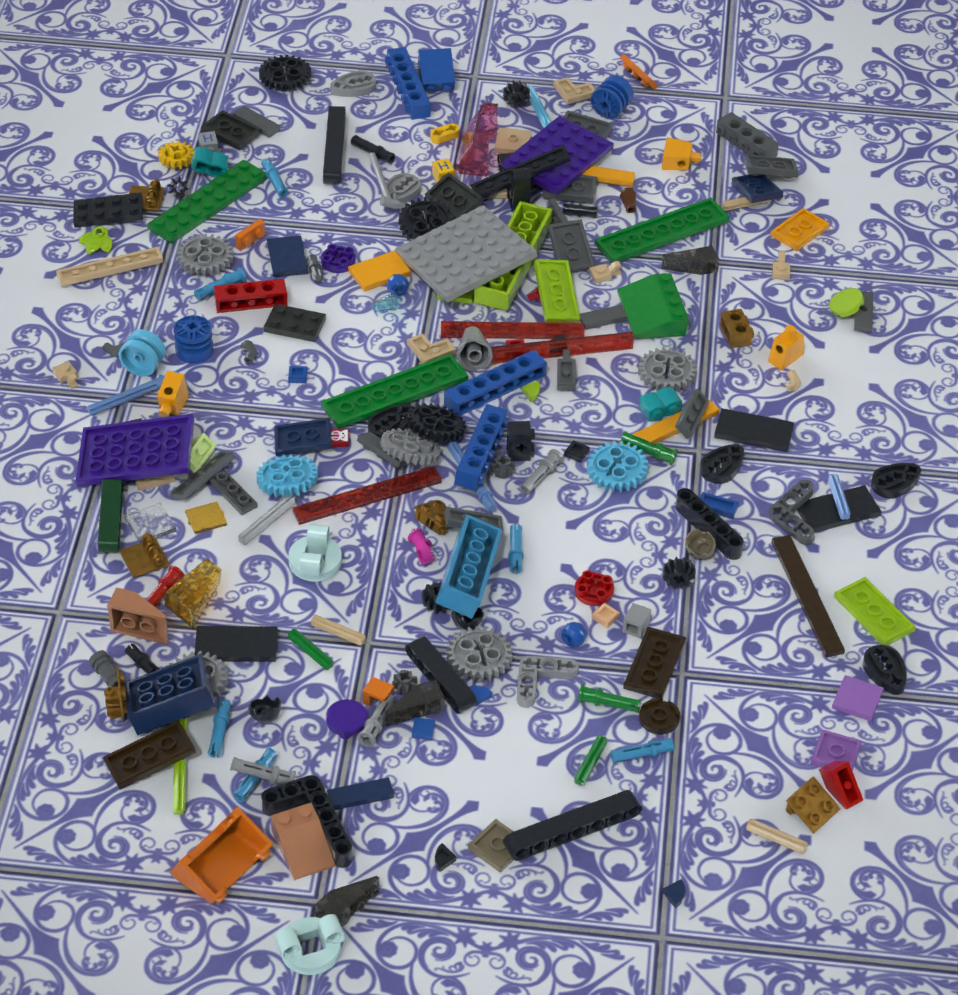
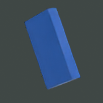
[700,492,739,519]

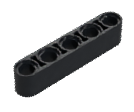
[675,488,744,560]
[405,636,477,714]

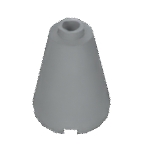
[456,326,493,372]

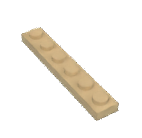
[56,247,163,287]

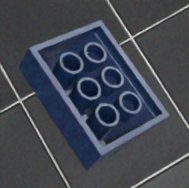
[125,653,215,735]

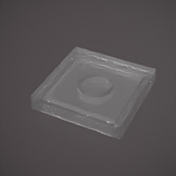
[125,502,176,543]

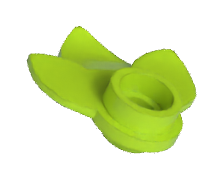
[79,226,112,255]

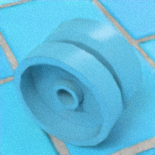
[118,329,166,376]

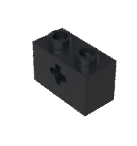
[506,421,535,462]

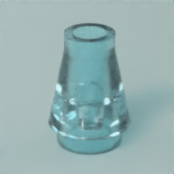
[373,293,400,312]

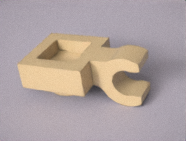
[772,251,790,280]
[589,261,621,284]
[52,361,78,389]

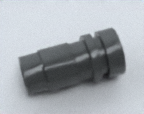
[89,650,125,687]

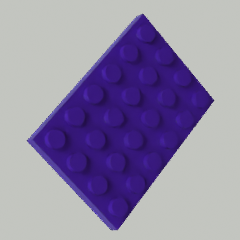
[502,116,614,195]
[75,414,194,487]

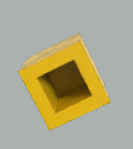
[432,158,455,183]

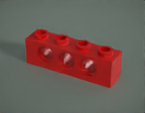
[214,279,288,313]

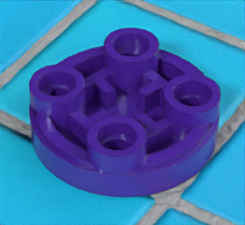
[321,244,356,273]
[326,699,367,739]

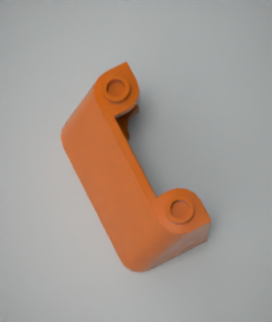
[169,806,274,904]

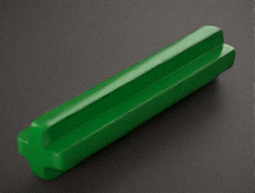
[288,629,333,670]
[574,735,607,786]

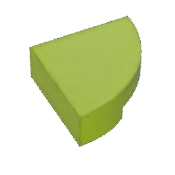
[522,381,540,402]

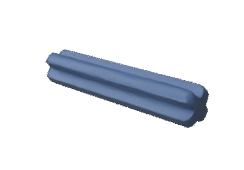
[828,474,851,520]

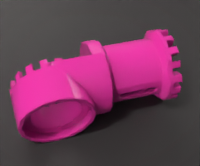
[407,528,435,565]

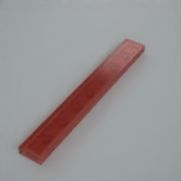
[441,321,584,340]
[491,332,634,364]
[292,466,442,525]

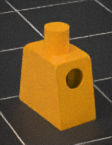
[662,137,701,170]
[768,325,804,370]
[157,370,189,417]

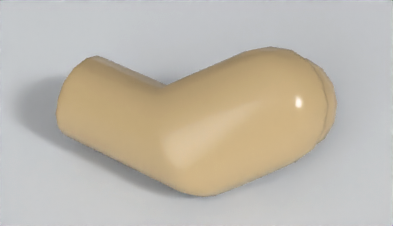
[785,370,801,392]

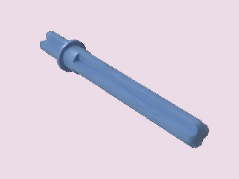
[87,371,179,416]
[447,441,498,513]

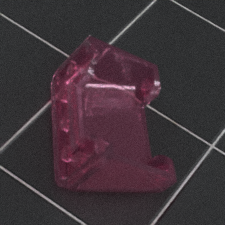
[456,102,498,177]

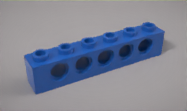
[385,47,431,120]
[444,350,547,416]
[454,404,509,491]

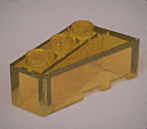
[164,558,222,629]

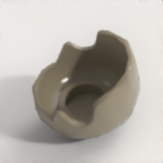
[685,529,716,559]

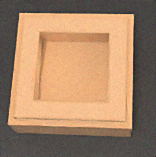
[592,603,620,628]

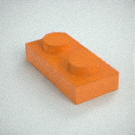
[235,219,265,251]

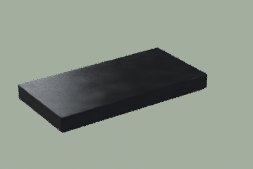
[714,408,794,452]
[797,485,881,533]
[194,626,278,662]

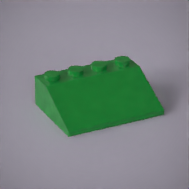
[617,273,689,338]

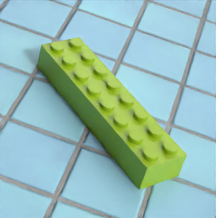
[474,201,552,311]

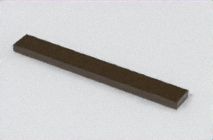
[771,535,845,658]

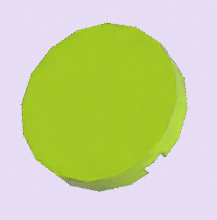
[829,288,864,317]

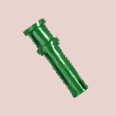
[620,431,678,465]
[578,684,641,713]

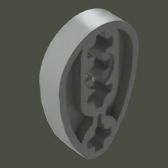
[330,70,376,97]
[381,173,421,203]

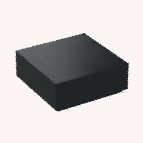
[564,440,590,463]

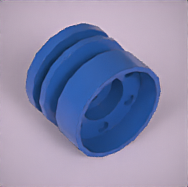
[591,75,634,119]
[173,315,213,364]

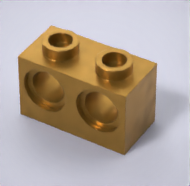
[720,309,754,349]

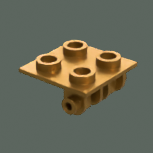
[129,179,165,211]
[413,500,448,535]
[119,533,170,578]
[104,664,128,723]
[785,776,841,834]

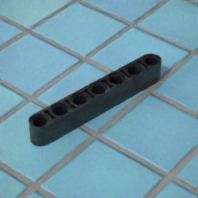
[323,106,346,184]
[503,790,642,861]

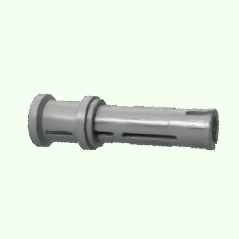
[519,449,564,495]
[358,693,395,747]
[230,757,296,785]

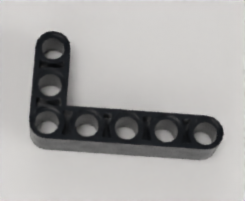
[497,152,531,211]
[261,775,353,868]

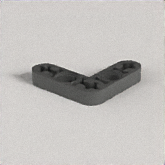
[769,480,815,545]

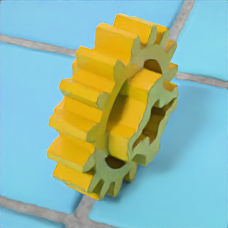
[158,141,194,170]

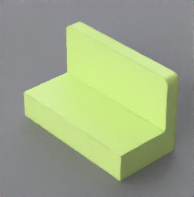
[190,433,216,472]

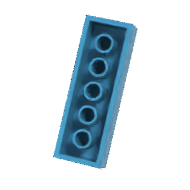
[435,514,502,619]

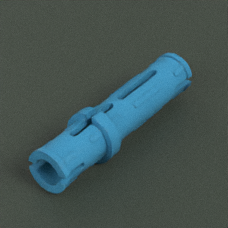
[261,158,289,198]
[508,524,524,574]
[208,700,231,758]
[610,738,674,764]
[233,748,278,803]

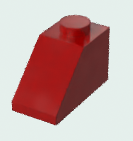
[819,760,864,809]

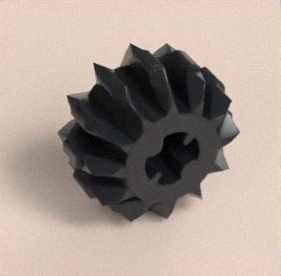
[503,80,530,108]
[662,557,696,589]
[422,581,451,614]

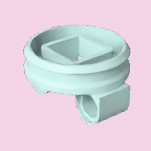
[289,524,342,582]
[275,914,345,975]

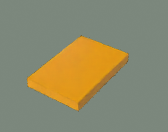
[770,208,830,251]
[348,251,411,292]

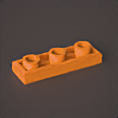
[620,53,659,90]

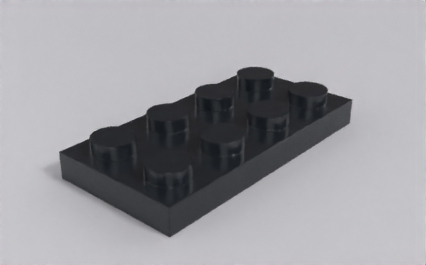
[73,192,143,228]

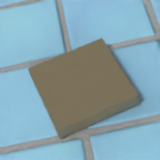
[468,819,514,873]

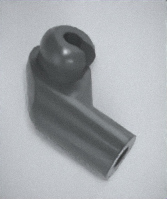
[240,340,257,364]
[103,342,124,357]

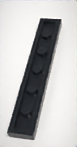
[470,145,571,198]

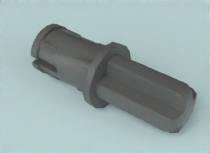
[306,254,323,282]

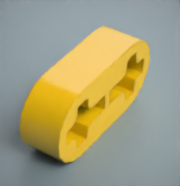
[430,123,460,144]

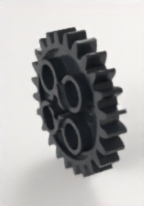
[259,54,311,92]
[398,197,454,240]
[405,403,466,443]

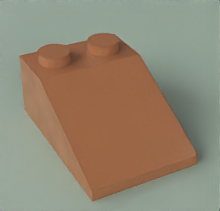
[107,587,169,645]
[271,803,335,880]

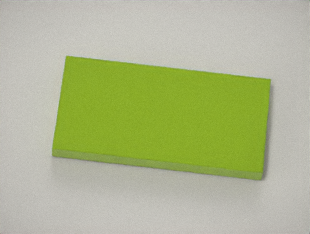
[533,259,580,323]
[834,577,916,646]

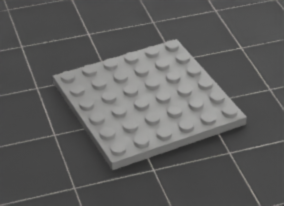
[395,205,538,302]

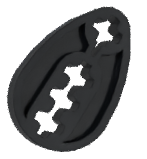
[368,404,412,438]
[700,444,744,484]
[871,463,921,499]
[862,645,907,695]

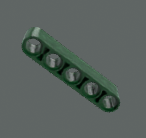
[98,479,123,553]

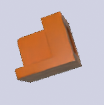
[362,677,394,707]

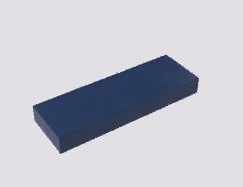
[327,777,394,810]

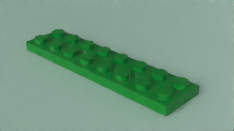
[147,159,268,244]
[595,197,730,263]
[321,353,469,429]

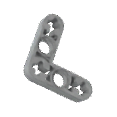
[517,656,579,708]

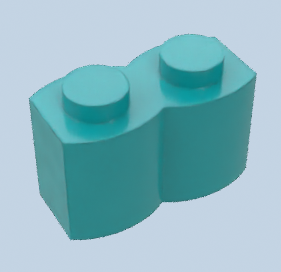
[191,147,228,178]
[639,387,682,421]

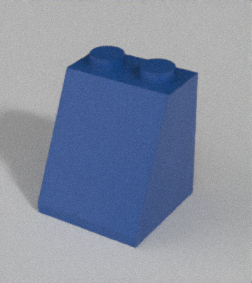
[417,48,455,93]

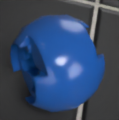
[387,274,409,296]
[561,622,587,647]

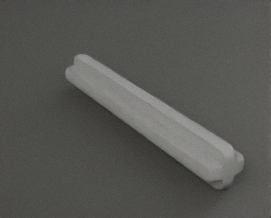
[238,495,295,545]

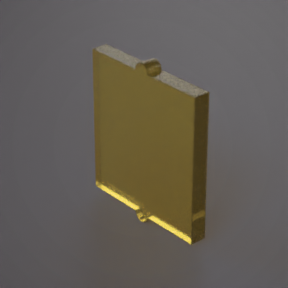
[185,501,227,534]

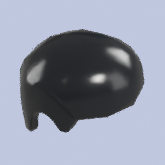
[451,607,484,631]
[248,695,281,723]

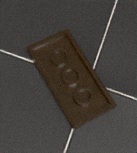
[623,627,686,699]
[103,720,196,790]

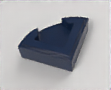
[663,879,685,908]

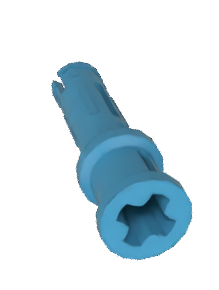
[194,267,247,301]

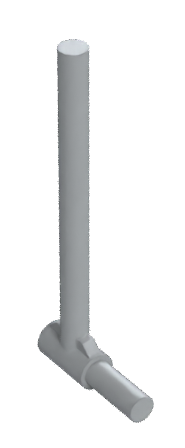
[369,152,406,209]

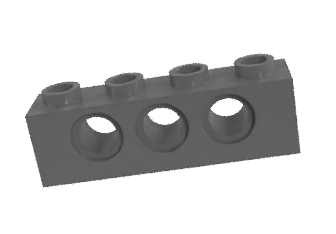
[716,112,779,157]

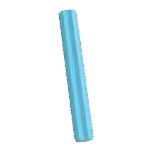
[527,85,551,128]

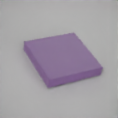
[832,675,884,721]
[810,729,862,771]

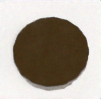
[639,698,680,735]

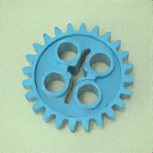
[587,441,648,493]
[256,454,318,498]

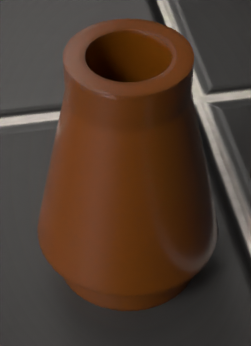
[620,187,636,213]

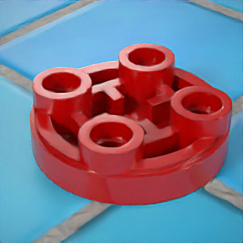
[574,570,614,606]

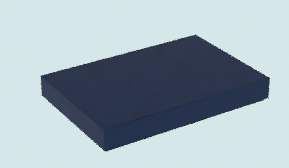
[732,174,783,203]
[267,235,308,277]
[274,418,332,456]

